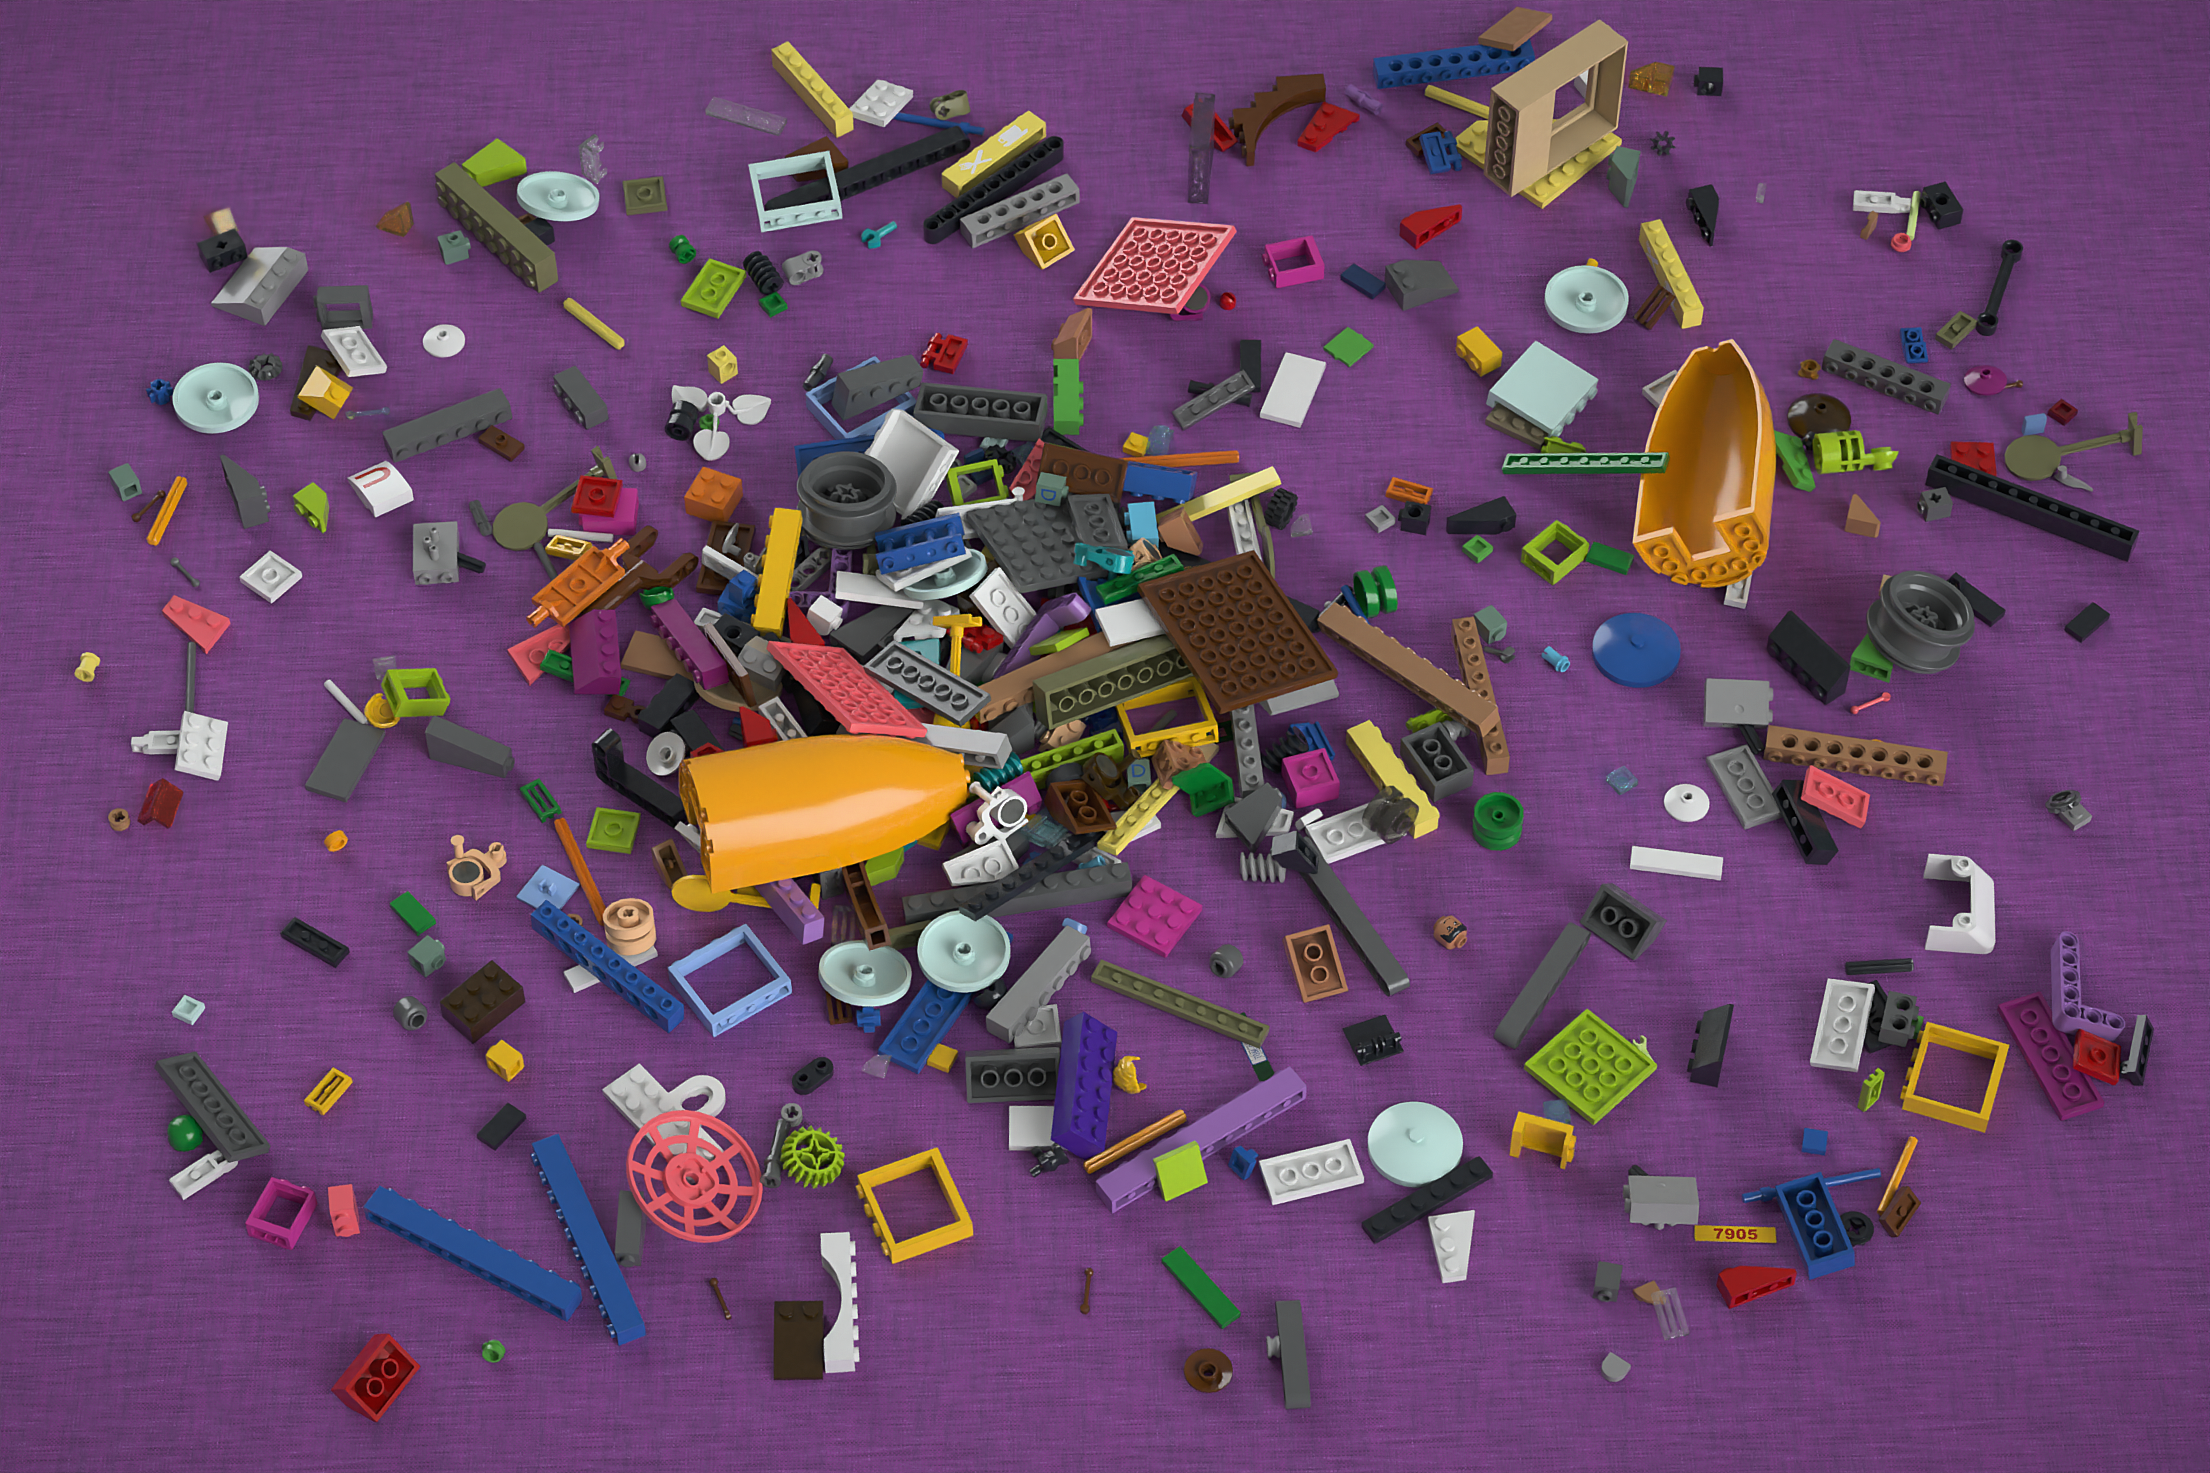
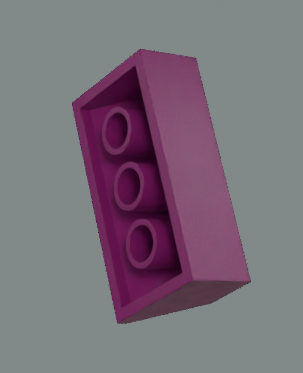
[569,610,622,695]
[950,771,1042,849]

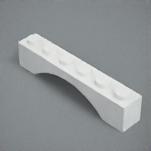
[821,1232,859,1373]

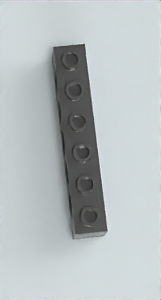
[1822,339,1951,415]

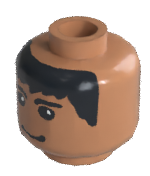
[1433,915,1467,950]

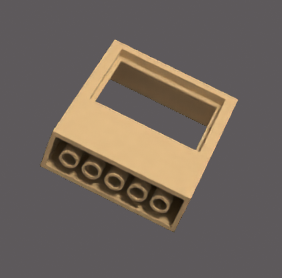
[1483,19,1628,197]

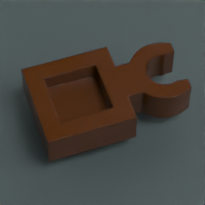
[604,694,646,724]

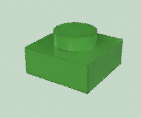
[1462,534,1493,564]

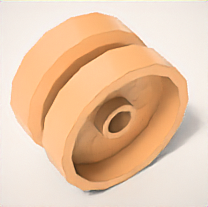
[603,898,657,956]

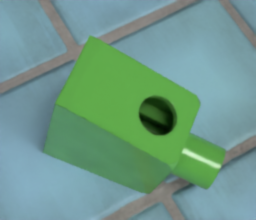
[1850,634,1893,683]

